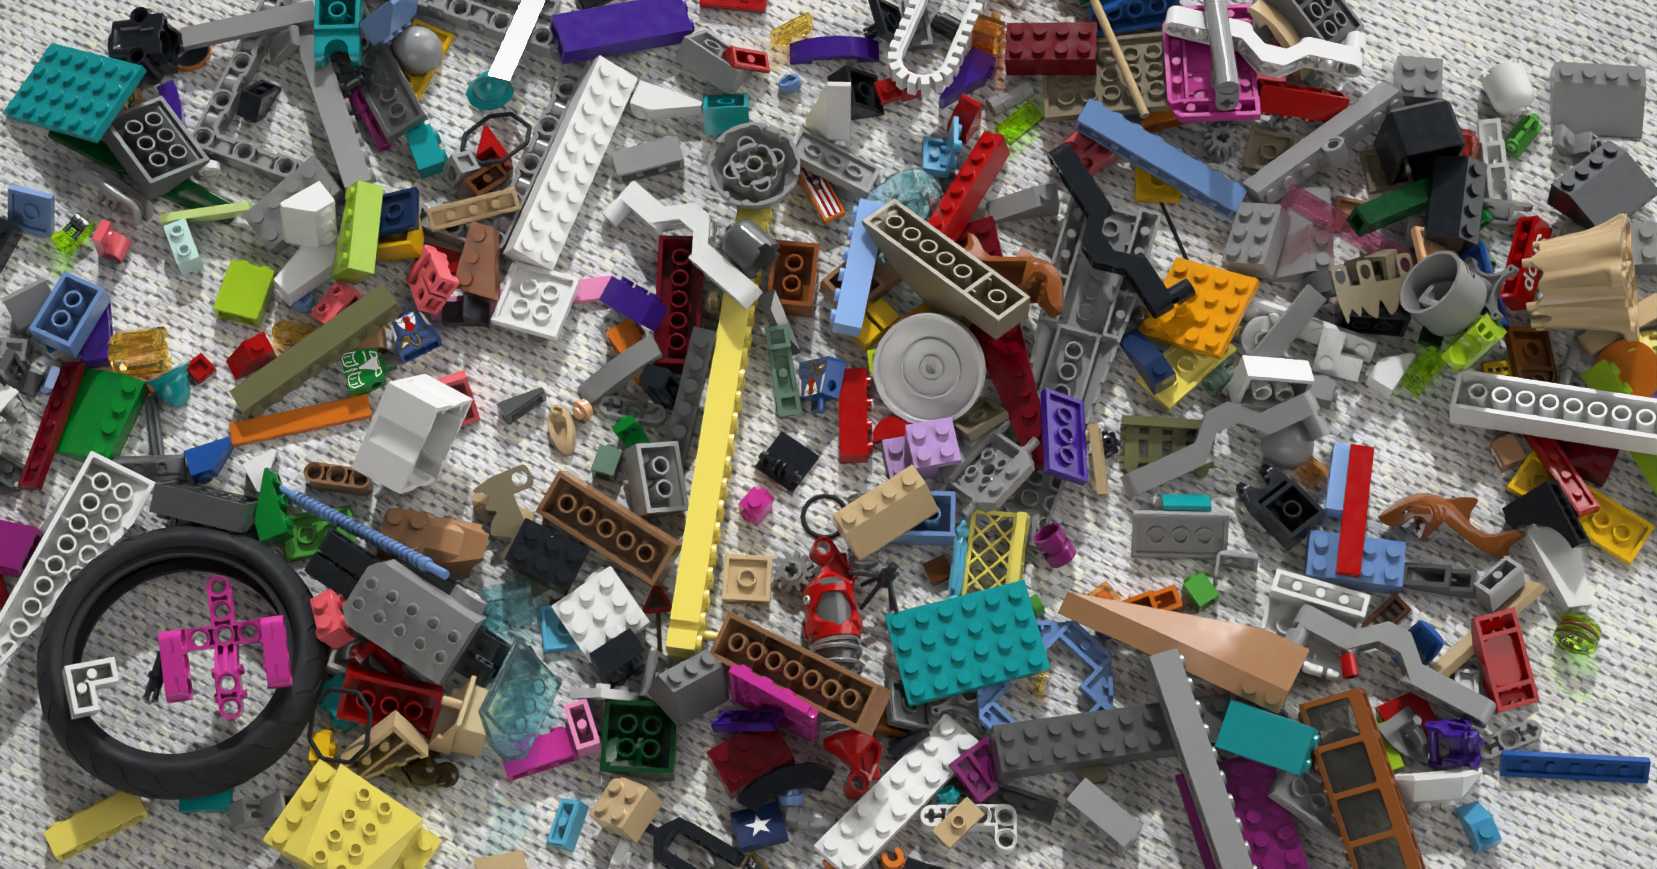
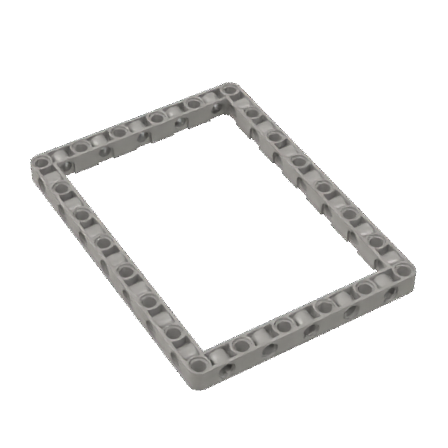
[192,0,593,259]

